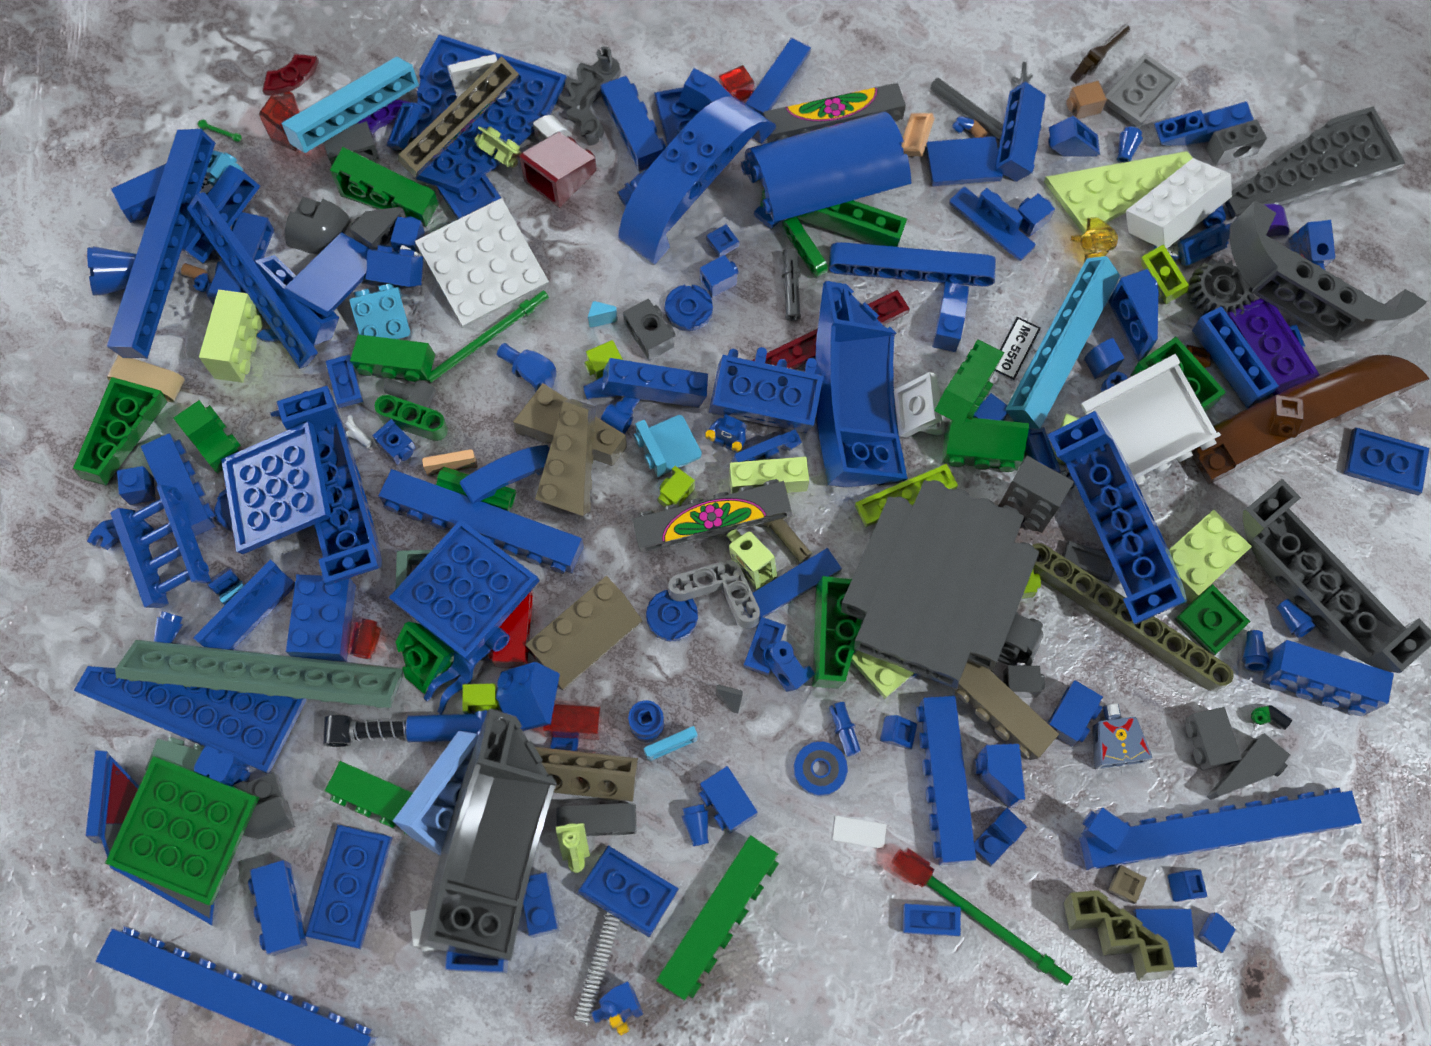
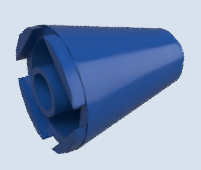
[87,246,137,296]

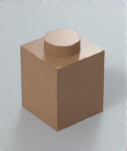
[1066,81,1107,119]

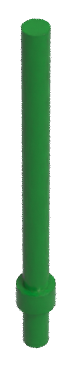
[428,290,549,383]
[925,874,1073,986]

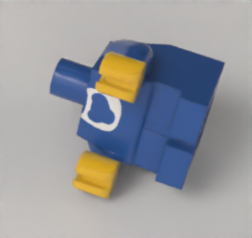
[705,414,747,453]
[592,981,644,1035]

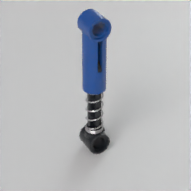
[323,710,488,747]

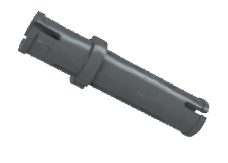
[781,248,801,321]

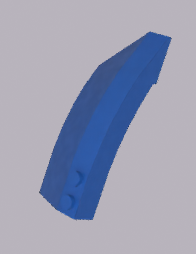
[815,281,908,487]

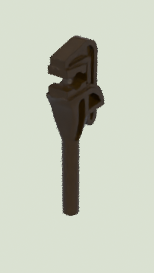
[1070,24,1130,85]

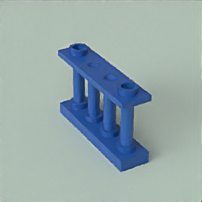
[110,485,211,608]

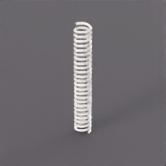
[574,912,621,1026]

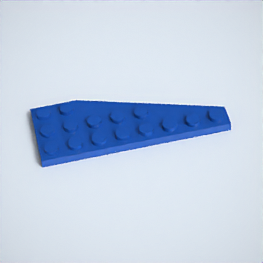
[74,666,307,774]

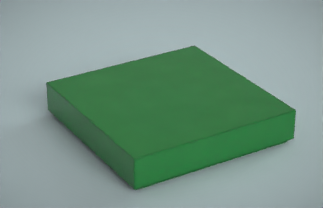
[1175,584,1251,656]

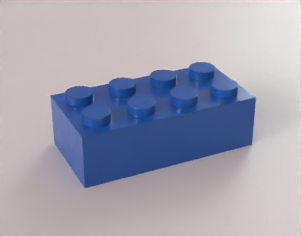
[1261,640,1394,716]

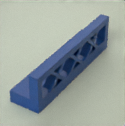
[193,560,295,650]

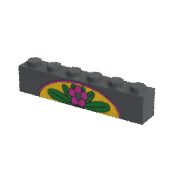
[763,83,906,143]
[632,479,793,553]

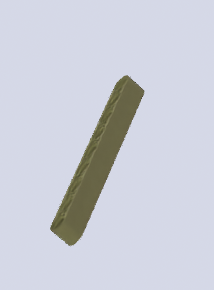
[1032,543,1234,692]

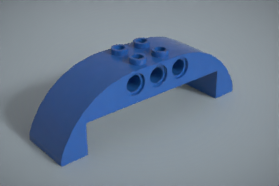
[618,96,776,265]
[277,386,382,585]
[1047,411,1187,624]

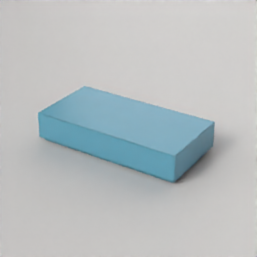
[644,726,698,762]

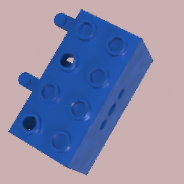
[708,347,823,433]

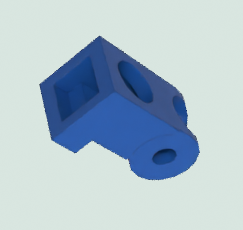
[764,641,815,692]

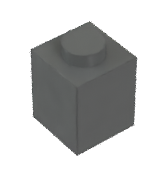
[1003,665,1045,698]

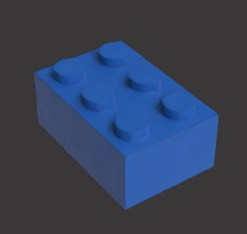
[286,574,356,662]

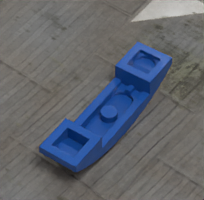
[459,445,550,504]

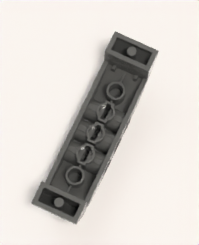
[1243,479,1431,673]

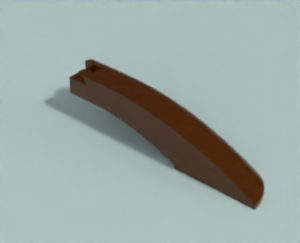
[1191,355,1430,485]

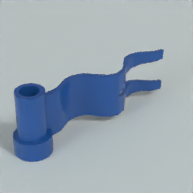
[424,628,510,715]

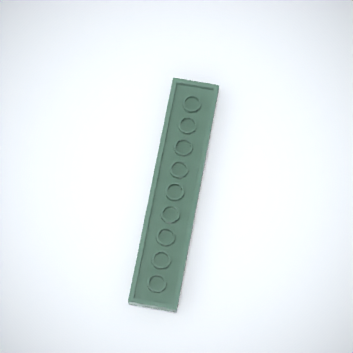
[115,640,403,708]

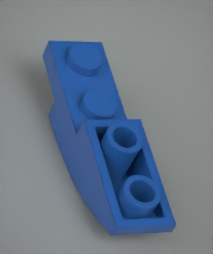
[1154,101,1254,146]

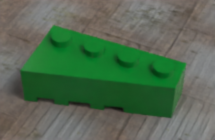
[330,147,439,227]
[934,339,1005,425]
[73,377,167,486]
[812,576,862,689]

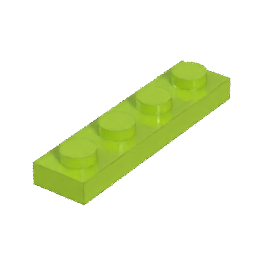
[855,464,958,527]

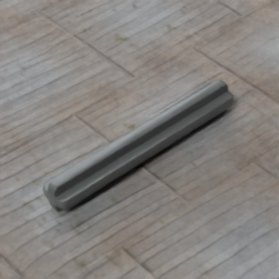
[930,78,1003,139]

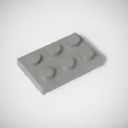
[1105,53,1182,128]

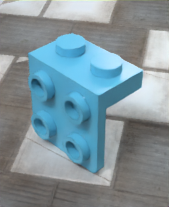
[349,283,410,339]
[633,415,702,477]

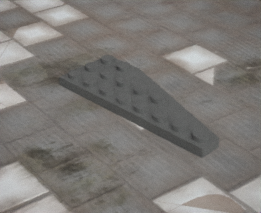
[1225,106,1406,220]

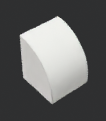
[533,115,571,142]

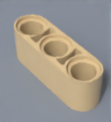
[107,355,185,402]

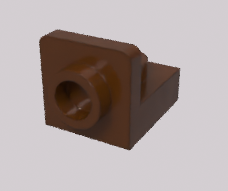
[1270,395,1303,438]

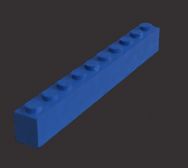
[107,129,215,359]
[1079,788,1362,871]
[95,926,377,1046]

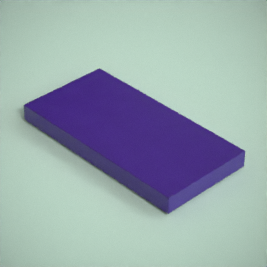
[1227,298,1320,395]

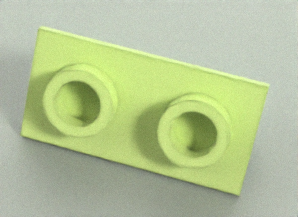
[474,126,522,168]
[556,823,590,873]

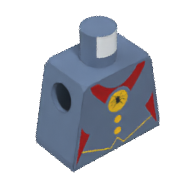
[1092,704,1152,770]

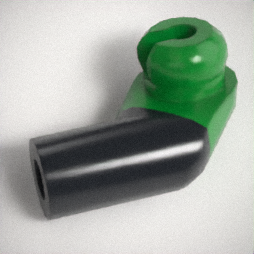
[1251,705,1292,730]

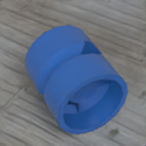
[628,700,664,742]

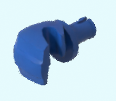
[497,343,557,392]

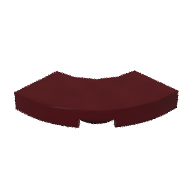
[262,54,319,95]

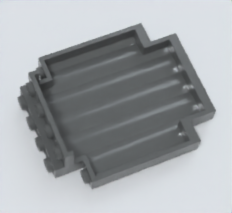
[841,480,1039,689]

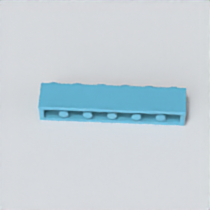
[281,57,419,153]

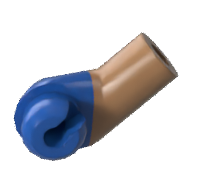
[952,116,988,138]
[181,263,210,292]

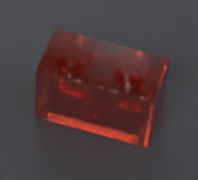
[543,704,602,740]

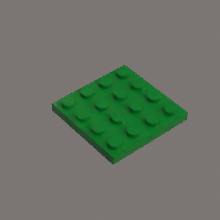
[105,756,259,905]

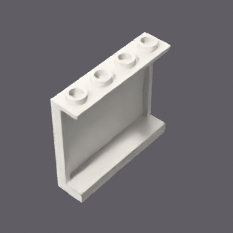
[1080,354,1221,484]

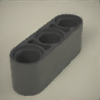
[556,804,637,836]

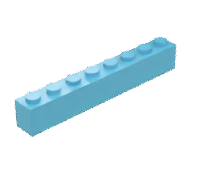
[1005,256,1121,429]

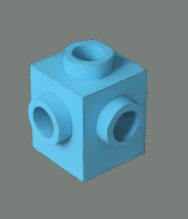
[205,150,244,186]

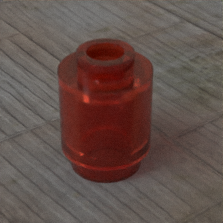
[349,619,382,659]
[891,847,934,888]

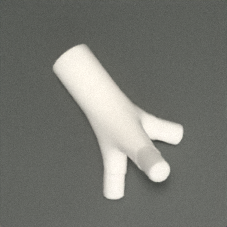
[345,415,374,448]

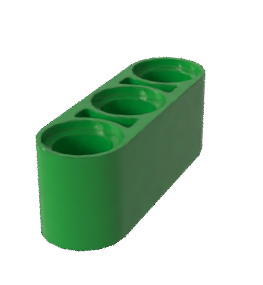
[374,395,448,441]

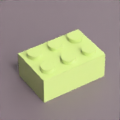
[199,290,263,383]
[1169,510,1252,604]

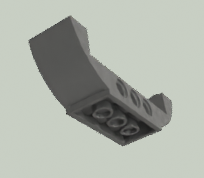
[1229,201,1427,342]

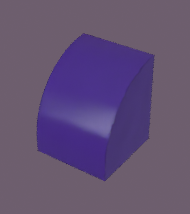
[1264,204,1290,237]

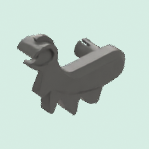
[559,46,621,146]

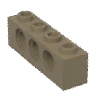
[535,747,638,801]

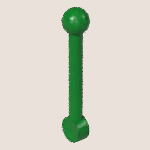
[198,119,242,142]

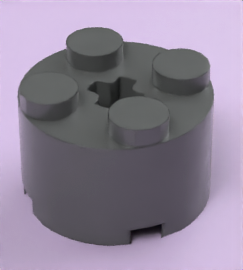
[998,612,1044,666]

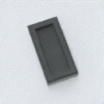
[1062,540,1114,583]

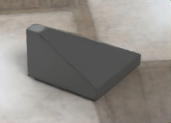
[716,684,743,714]

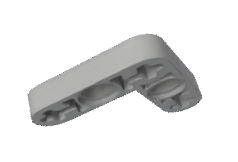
[668,560,760,629]

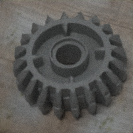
[1187,258,1255,317]

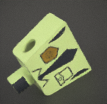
[725,529,777,591]

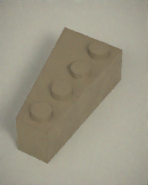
[513,383,627,466]
[535,399,596,516]

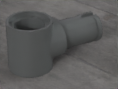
[383,379,436,408]

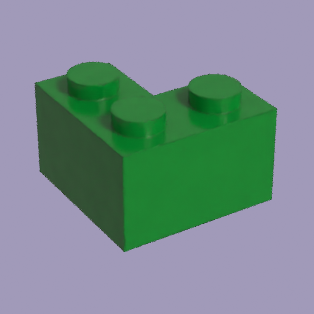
[173,400,241,474]

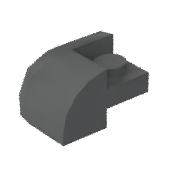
[285,197,351,254]
[233,772,295,839]

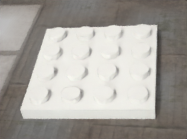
[415,198,549,328]

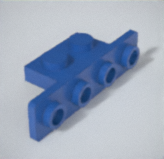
[949,187,1036,261]

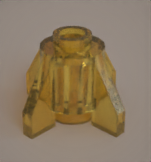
[1071,217,1118,263]

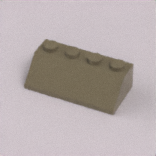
[525,575,643,690]

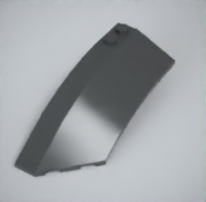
[418,709,557,961]

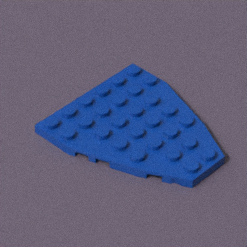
[412,34,567,194]

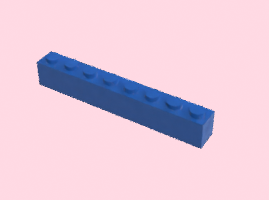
[378,469,584,574]

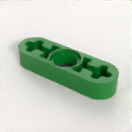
[782,217,828,278]

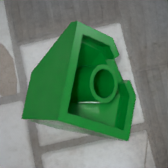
[395,621,455,694]

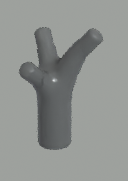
[1011,62,1033,86]

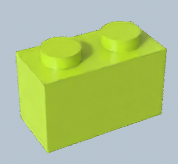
[1141,244,1189,305]

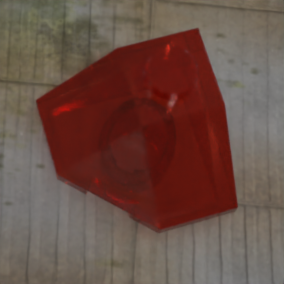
[259,92,300,152]

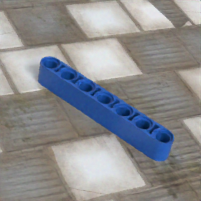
[829,242,996,286]

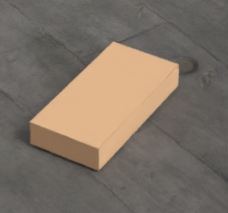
[901,113,935,156]
[422,449,478,476]

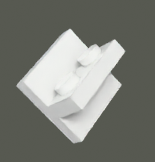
[448,54,506,99]
[894,372,945,438]

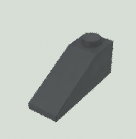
[1207,733,1290,800]

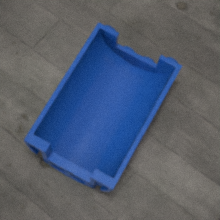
[741,112,912,222]

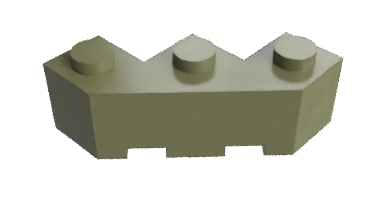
[1063,890,1175,982]

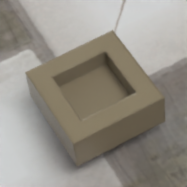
[1108,865,1147,904]

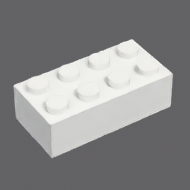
[1126,158,1232,249]

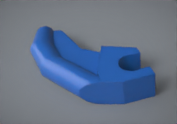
[87,519,154,550]

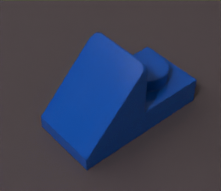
[974,808,1027,867]

